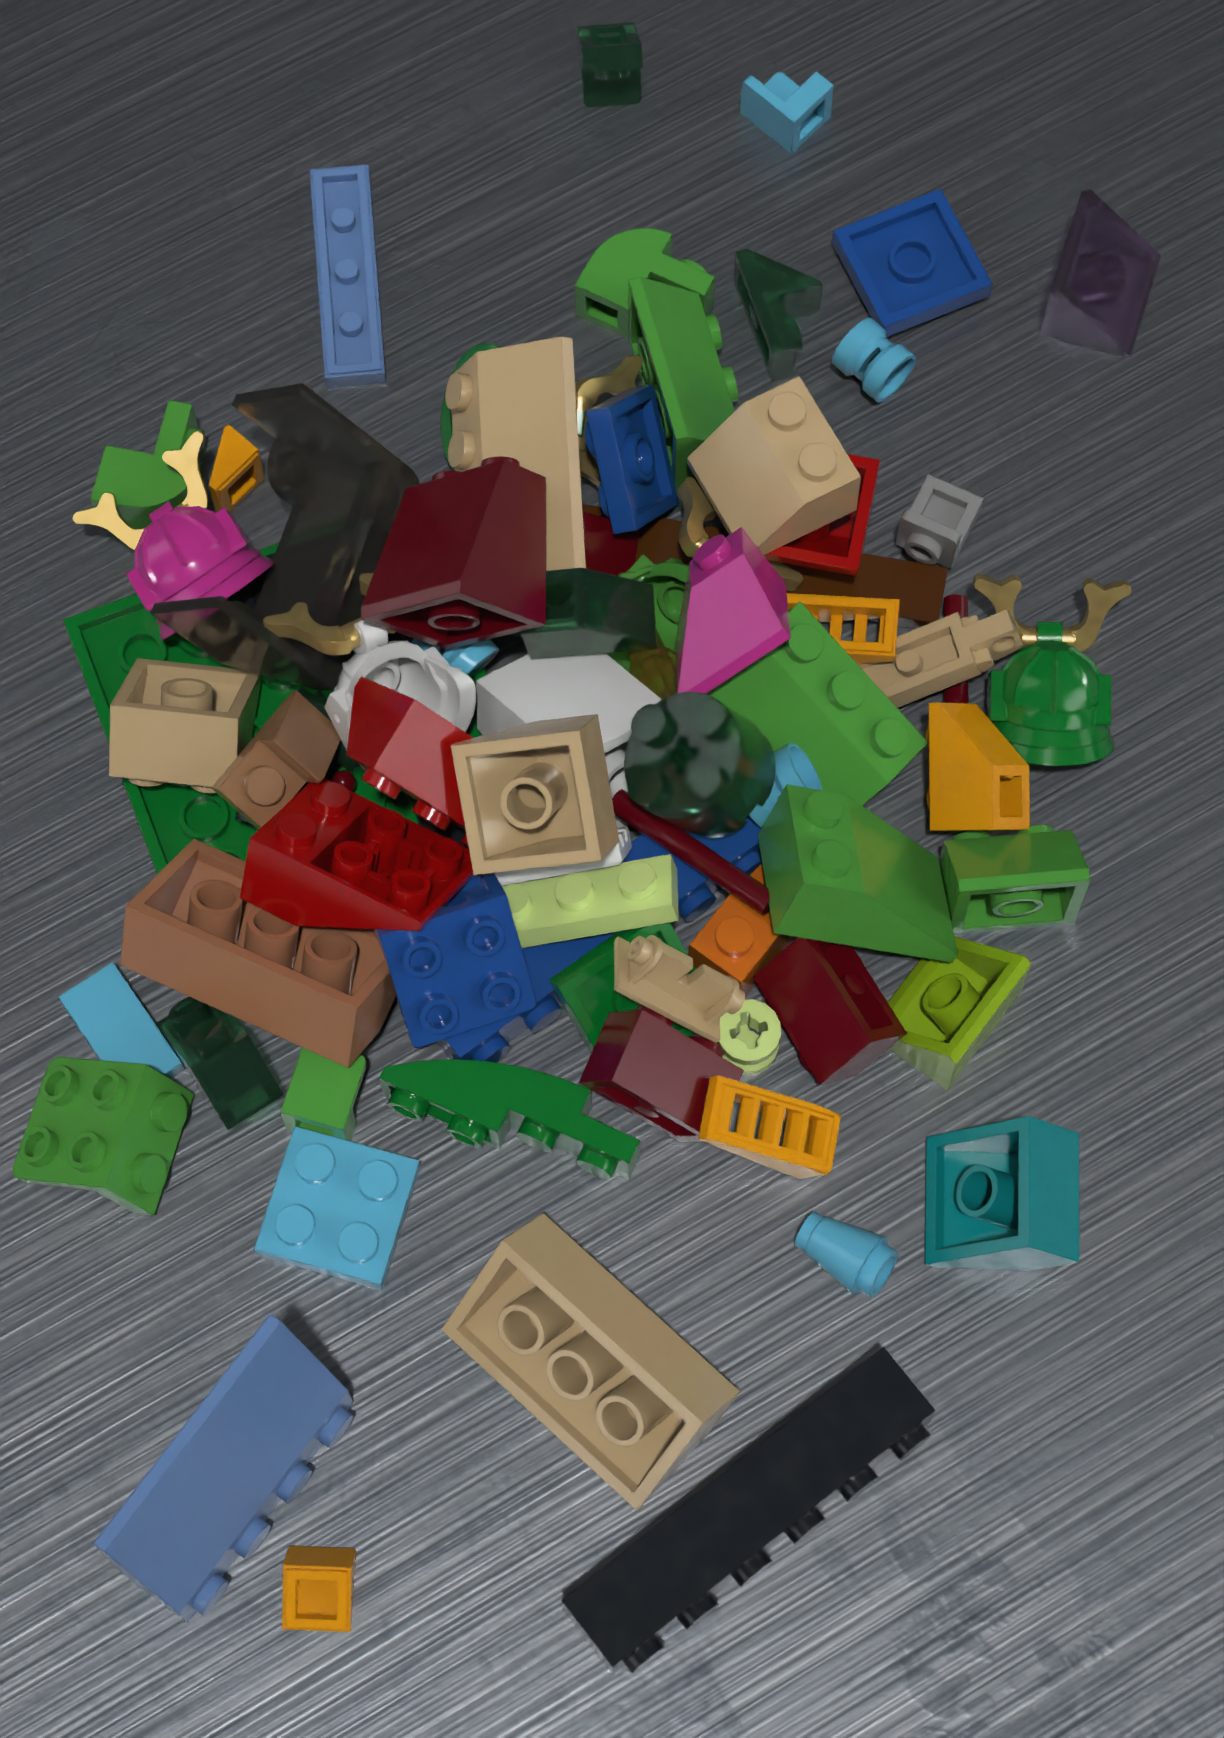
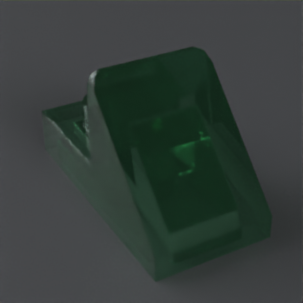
[577,22,643,107]
[734,249,823,383]

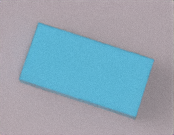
[58,962,184,1079]

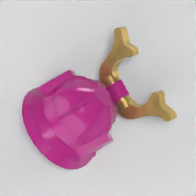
[73,431,275,640]

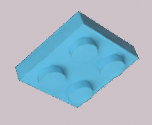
[254,1126,421,1290]

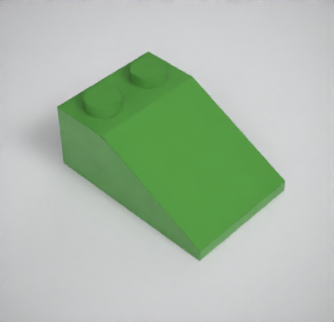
[758,784,958,963]

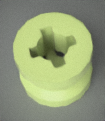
[716,999,781,1076]

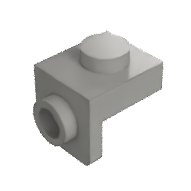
[896,474,984,569]

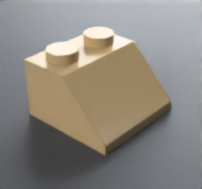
[687,376,861,555]
[109,658,261,793]
[451,714,619,875]

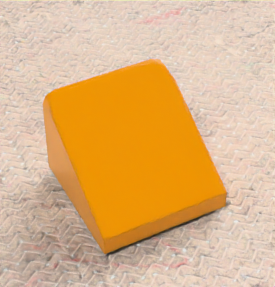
[209,424,265,512]
[282,1546,356,1632]

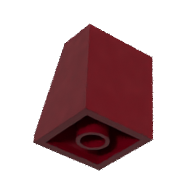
[361,456,546,650]

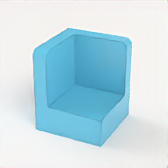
[740,71,834,154]

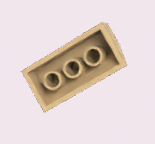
[445,336,586,603]
[441,1213,741,1511]

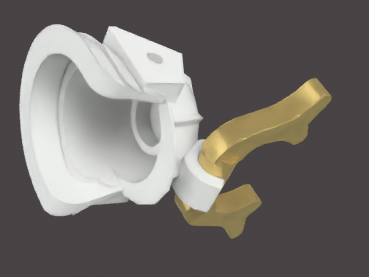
[263,573,476,771]

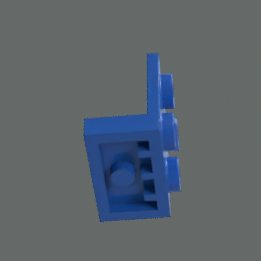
[372,873,537,1048]

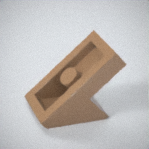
[211,690,340,830]

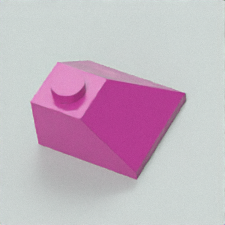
[675,527,791,707]

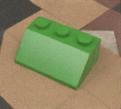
[628,276,738,495]
[692,601,928,805]

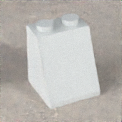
[476,629,672,828]

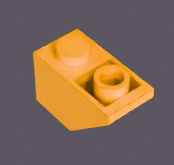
[926,702,1030,831]

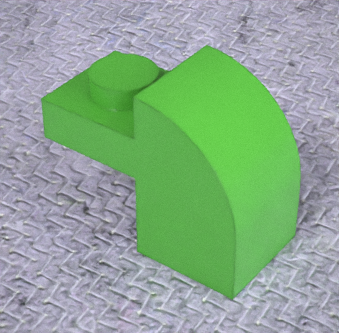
[575,228,715,339]
[90,400,208,528]

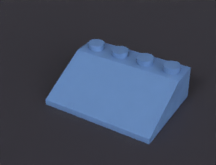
[93,1314,354,1623]

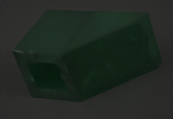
[521,568,658,660]
[156,997,283,1130]

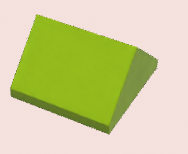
[888,936,1031,1091]

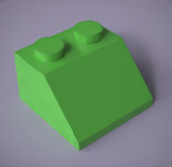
[939,825,1091,934]

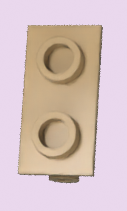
[614,935,745,1043]

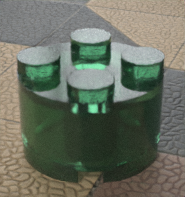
[624,692,776,838]

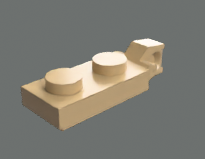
[858,609,1023,708]

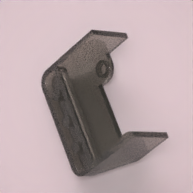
[151,383,420,691]

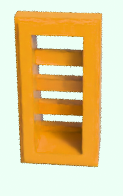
[787,593,900,664]
[698,1075,841,1179]

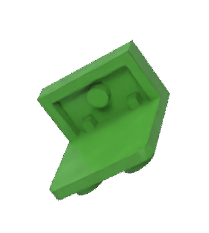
[13,1057,194,1216]

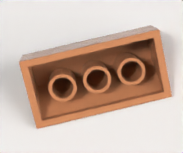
[120,839,396,1068]

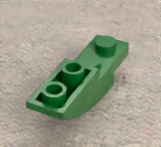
[379,1059,640,1180]

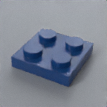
[832,188,993,337]
[585,384,679,534]

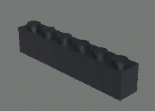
[561,1346,936,1675]

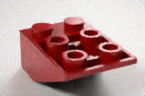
[240,778,474,931]

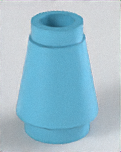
[795,1212,898,1298]

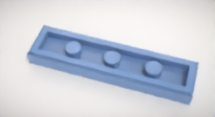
[310,164,386,388]

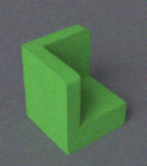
[281,1047,367,1141]

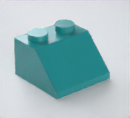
[925,1116,1079,1271]

